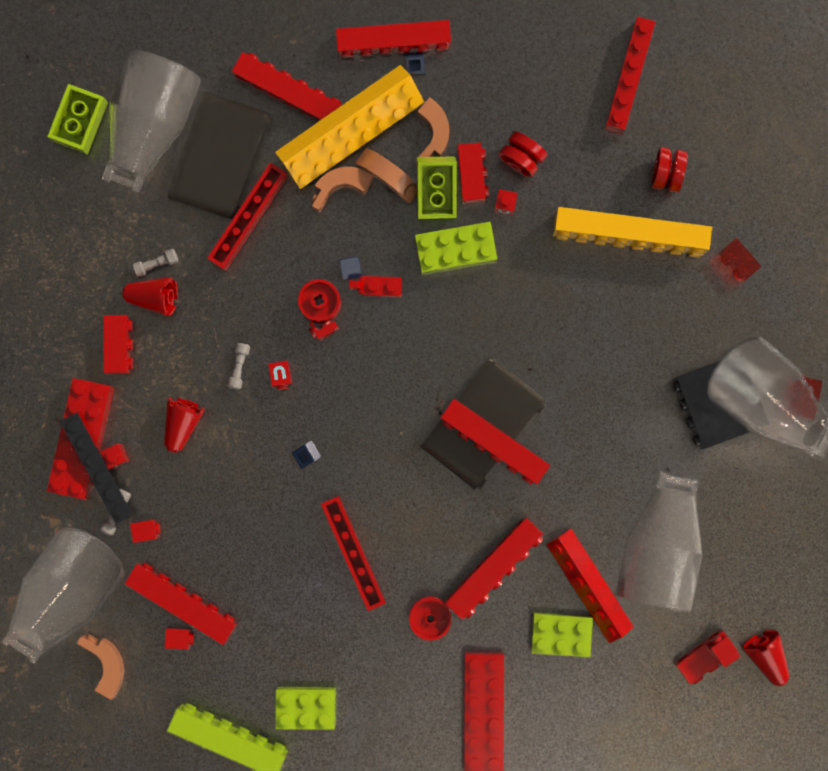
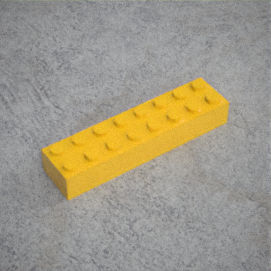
[275,65,424,189]
[552,207,712,258]

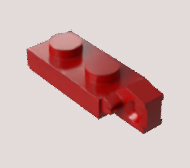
[349,276,402,297]

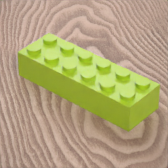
[167,703,288,771]

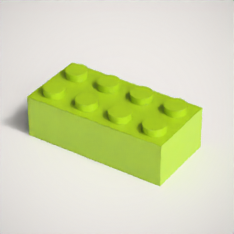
[415,222,497,275]

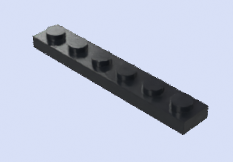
[59,412,133,524]

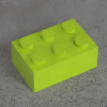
[47,84,108,155]
[416,156,457,219]
[530,612,593,657]
[276,687,336,730]

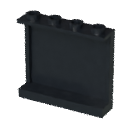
[673,353,769,450]

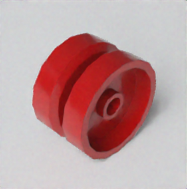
[498,131,548,178]
[651,147,687,193]
[298,279,341,324]
[409,596,452,641]

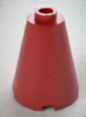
[122,277,178,316]
[164,397,205,453]
[743,630,790,686]

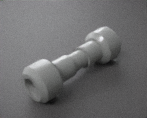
[132,249,179,278]
[226,343,250,390]
[99,489,131,536]

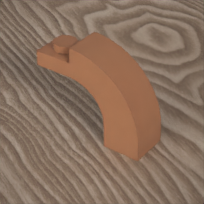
[416,97,449,164]
[355,148,417,204]
[311,167,374,213]
[77,634,124,700]

